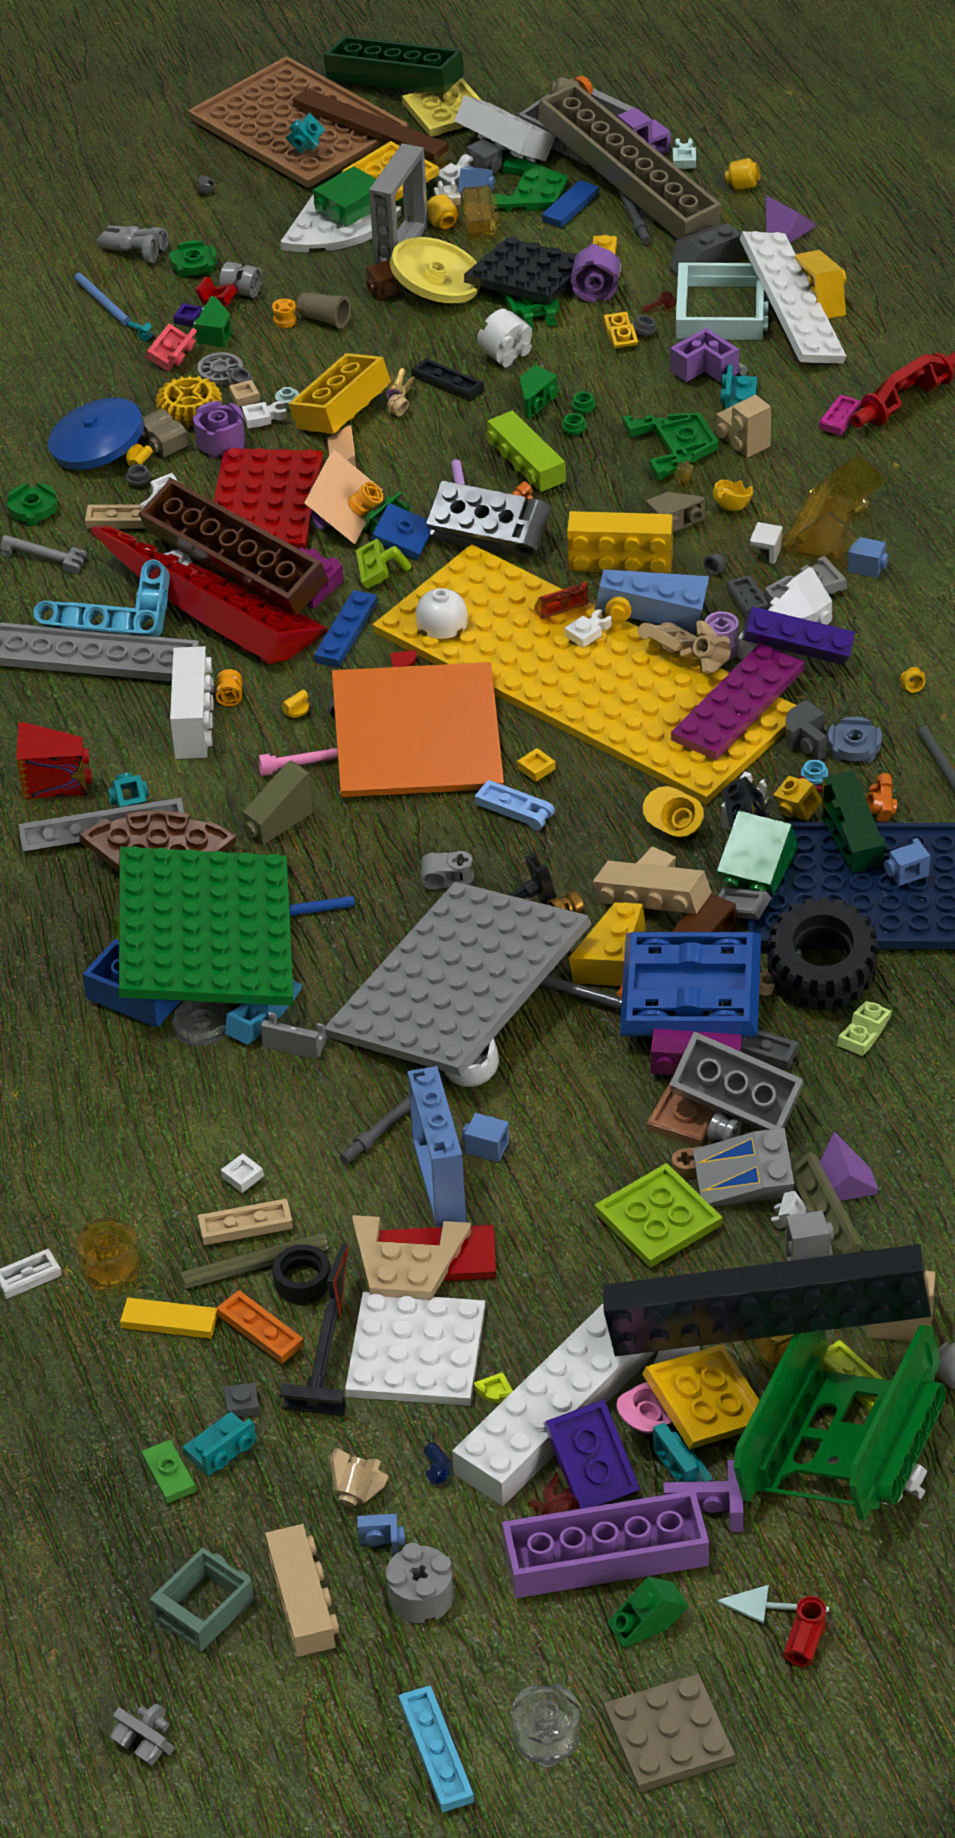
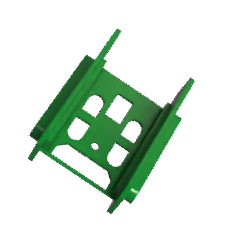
[733,1325,945,1521]

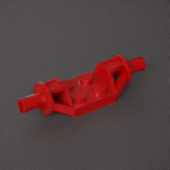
[850,351,955,428]

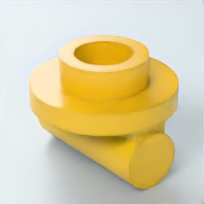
[126,444,153,467]
[282,689,309,718]

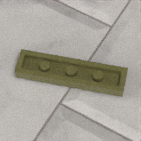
[792,1152,864,1255]

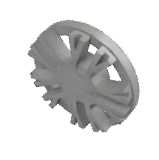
[197,352,243,387]

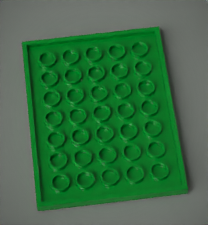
[118,846,293,1006]

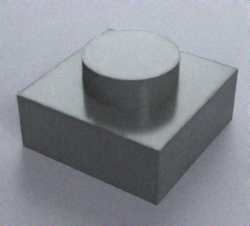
[224,1382,260,1418]

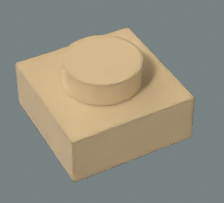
[229,380,260,407]

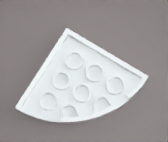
[280,194,401,252]

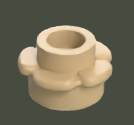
[387,394,409,417]

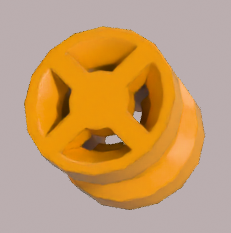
[272,299,297,328]

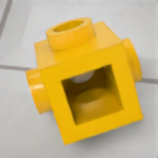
[773,776,822,821]

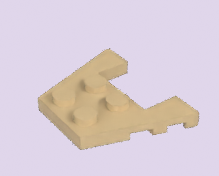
[352,1215,471,1300]

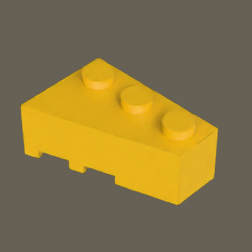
[794,250,847,318]

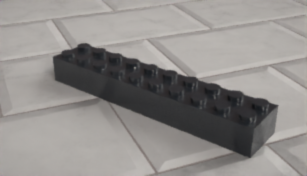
[603,1244,931,1357]

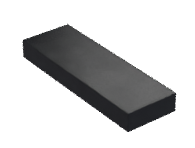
[411,358,484,402]

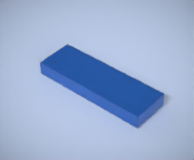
[542,180,599,228]

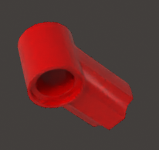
[783,1596,826,1668]

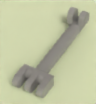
[1,535,89,574]

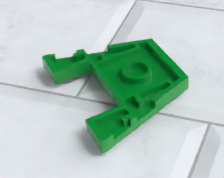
[483,155,568,213]
[622,412,719,480]

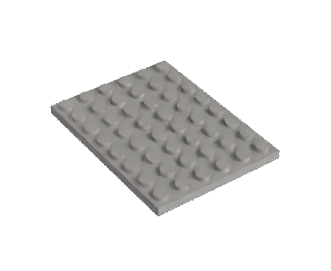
[325,882,591,1076]

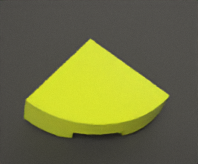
[474,1372,513,1404]

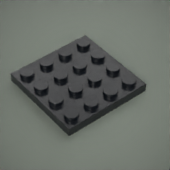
[464,237,578,304]

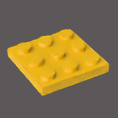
[342,141,439,201]
[642,1344,760,1449]

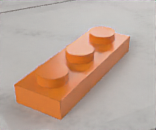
[217,1290,304,1364]

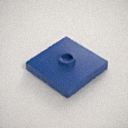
[371,503,431,560]

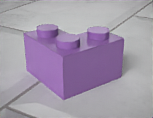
[617,108,671,154]
[670,328,739,383]

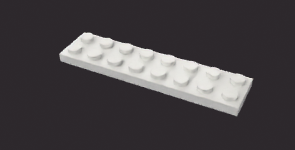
[740,231,846,364]

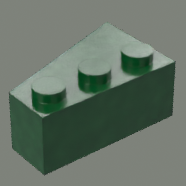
[821,770,887,873]

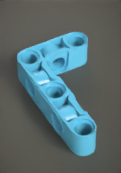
[34,560,170,637]

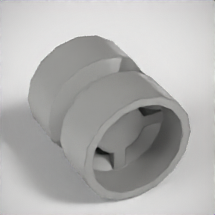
[219,261,262,298]

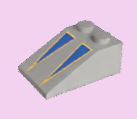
[693,1128,794,1207]

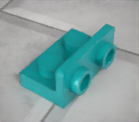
[720,365,757,409]
[182,1412,257,1476]
[653,1422,712,1482]

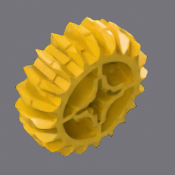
[156,375,222,429]

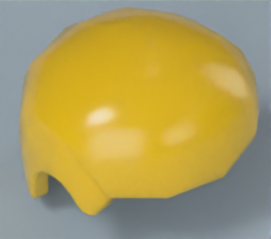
[713,480,753,512]

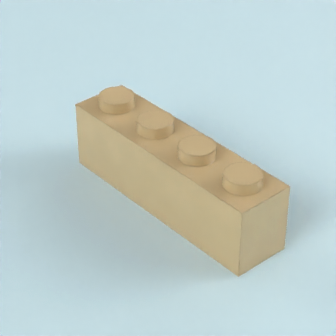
[593,861,712,914]
[265,1524,339,1657]

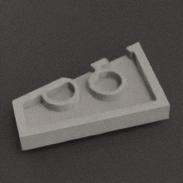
[764,556,847,602]

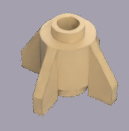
[680,620,731,674]
[330,1448,388,1508]

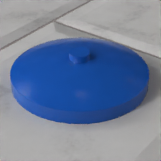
[48,398,144,470]

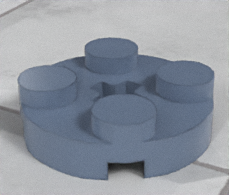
[828,717,882,762]

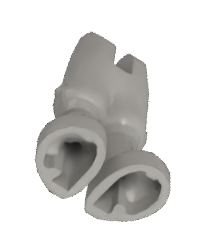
[97,226,169,263]

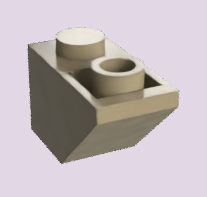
[646,492,705,532]

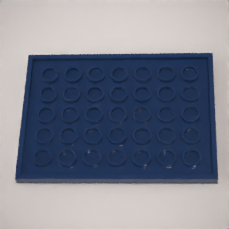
[748,822,955,949]

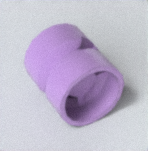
[705,612,739,661]

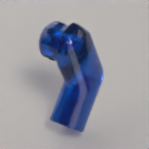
[423,1442,452,1485]

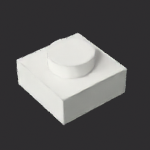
[221,1153,264,1193]

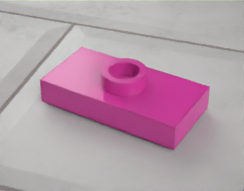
[819,395,862,436]

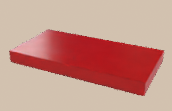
[378,1225,496,1281]

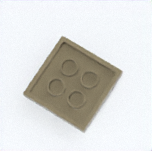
[603,1674,735,1793]

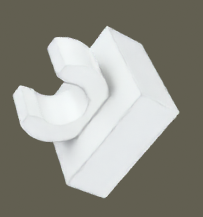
[434,179,462,206]
[771,1191,809,1229]

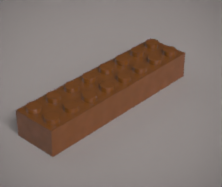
[138,478,329,616]

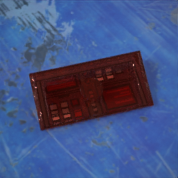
[534,582,589,619]

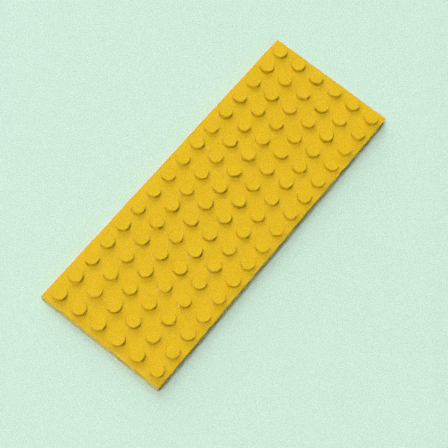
[372,544,796,805]

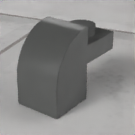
[785,700,827,760]

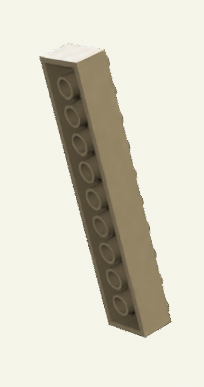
[539,83,722,239]

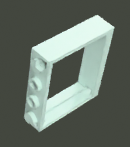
[676,263,768,340]

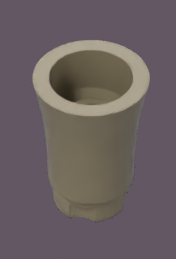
[296,292,351,329]

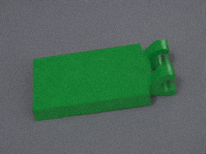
[501,292,560,330]

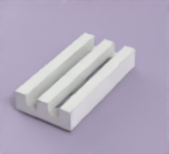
[0,1248,62,1299]

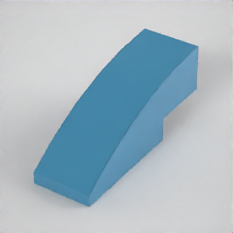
[225,980,302,1045]

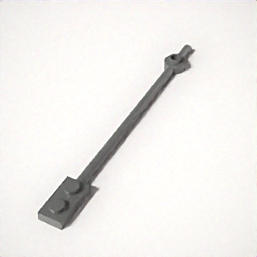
[540,975,799,1070]

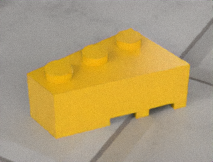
[569,902,646,986]

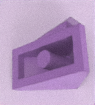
[766,195,815,242]
[820,1132,879,1201]

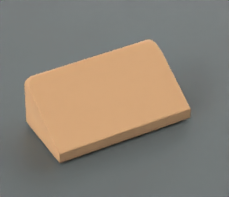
[327,425,356,467]

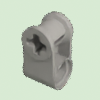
[421,851,475,890]

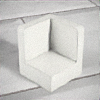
[750,522,783,564]

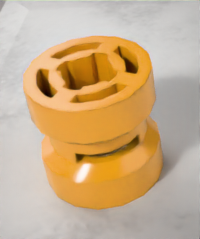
[348,482,383,516]
[216,669,243,706]

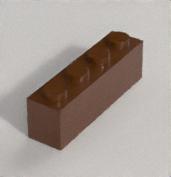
[672,893,738,932]

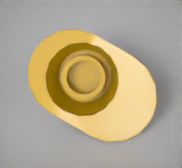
[643,786,704,837]

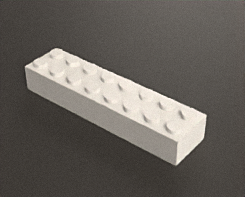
[452,1304,658,1506]

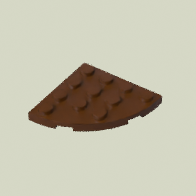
[79,810,236,872]

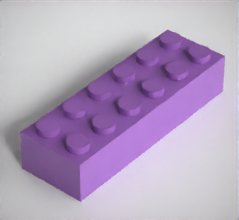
[502,1490,709,1598]

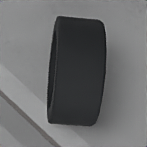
[272,1245,331,1303]

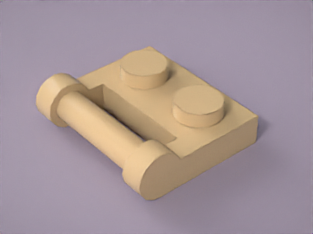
[638,622,698,653]

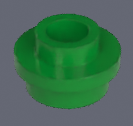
[571,391,596,414]
[562,413,586,435]

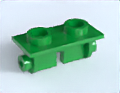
[362,491,410,534]

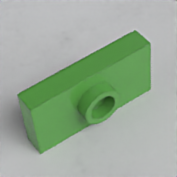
[141,1439,196,1504]

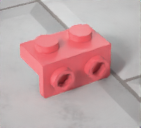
[144,323,197,372]

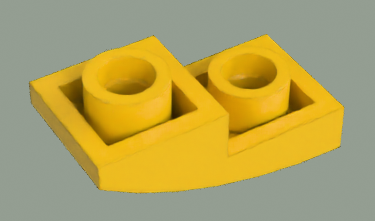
[603,312,638,349]

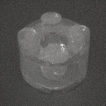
[512,1683,581,1767]

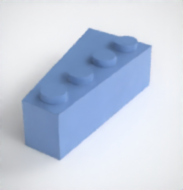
[595,569,709,633]

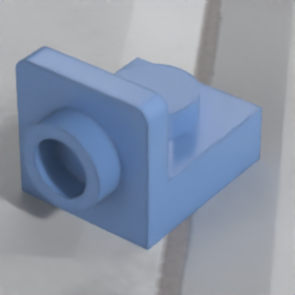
[357,1514,405,1557]

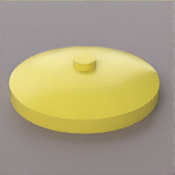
[390,237,481,303]

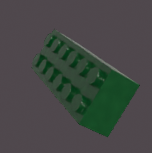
[323,36,465,95]

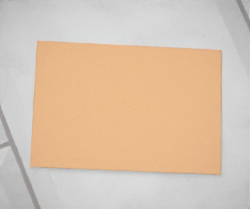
[304,449,382,544]

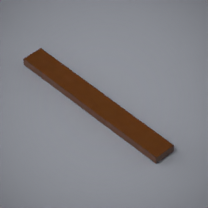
[293,89,449,161]

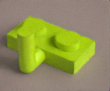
[356,538,412,589]

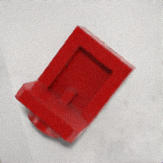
[195,277,238,307]

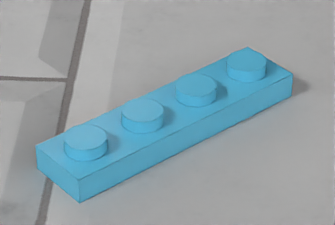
[399,1685,474,1813]

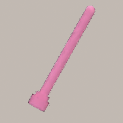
[258,748,338,776]

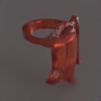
[528,1473,580,1515]

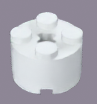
[477,309,532,367]

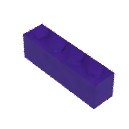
[741,606,855,665]

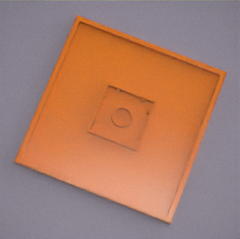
[332,662,504,797]

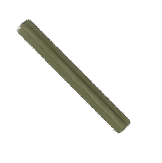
[181,1233,328,1289]

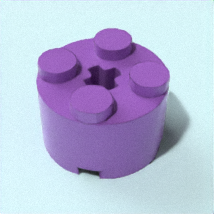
[571,244,620,302]
[193,401,245,459]

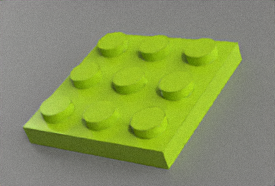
[595,1163,723,1268]

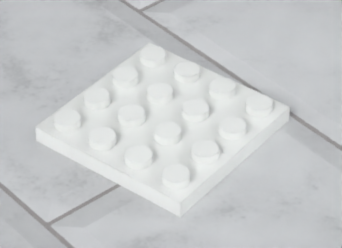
[345,1292,486,1406]

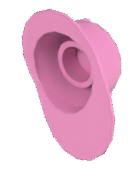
[616,1382,672,1434]

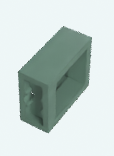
[149,1548,254,1652]

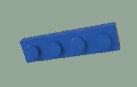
[314,590,378,668]

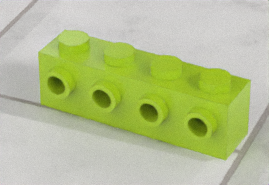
[486,411,566,492]

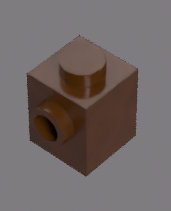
[366,260,400,301]

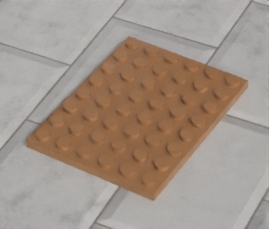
[188,56,408,188]

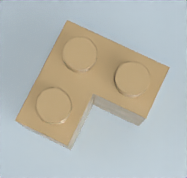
[715,395,771,458]

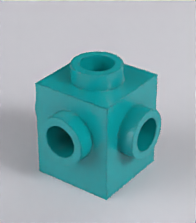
[285,113,325,154]
[107,772,149,808]

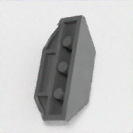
[670,224,748,277]

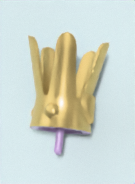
[386,368,415,400]

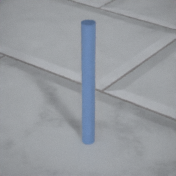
[74,273,131,326]

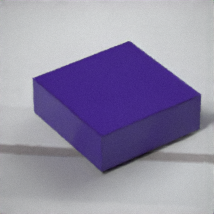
[173,303,202,327]

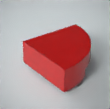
[390,650,417,667]

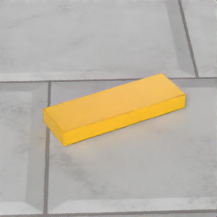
[120,1298,218,1339]

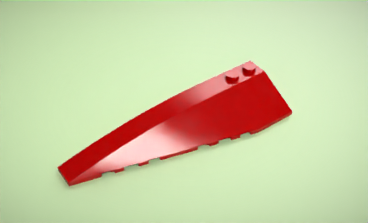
[91,526,328,664]

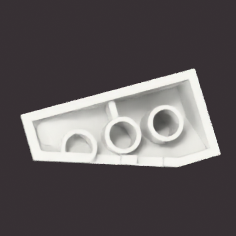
[737,567,832,659]

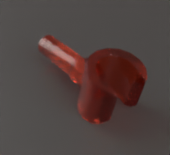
[642,291,677,312]

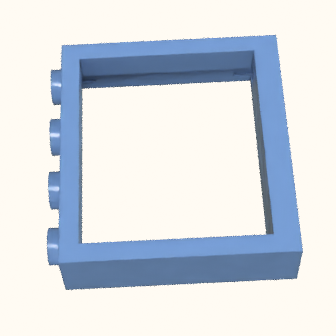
[408,1066,466,1227]

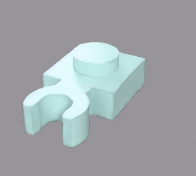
[673,138,696,170]

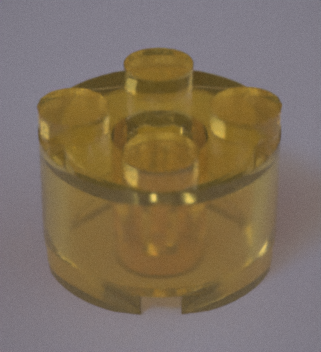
[76,1217,140,1290]

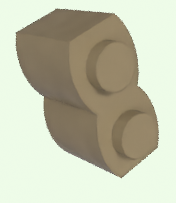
[139,409,189,457]

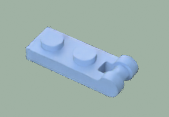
[474,780,555,831]

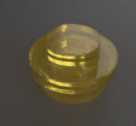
[674,459,695,484]

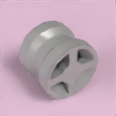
[707,1112,742,1141]

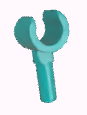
[128,321,154,341]

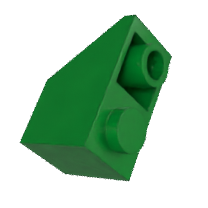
[193,296,232,347]
[520,365,559,419]
[607,1576,689,1648]

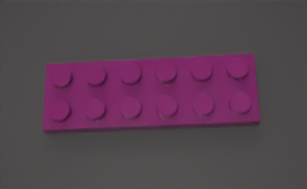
[671,643,805,760]

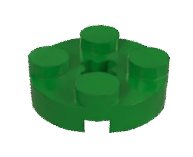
[169,240,217,278]
[7,483,58,526]

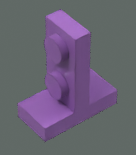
[663,1460,743,1532]

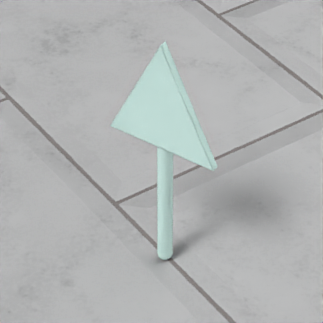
[717,1585,829,1624]

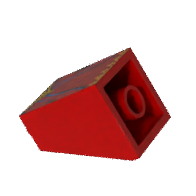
[16,722,93,799]

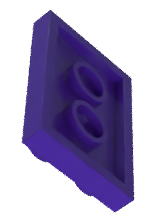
[543,1400,640,1509]

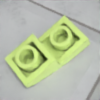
[837,1001,892,1056]

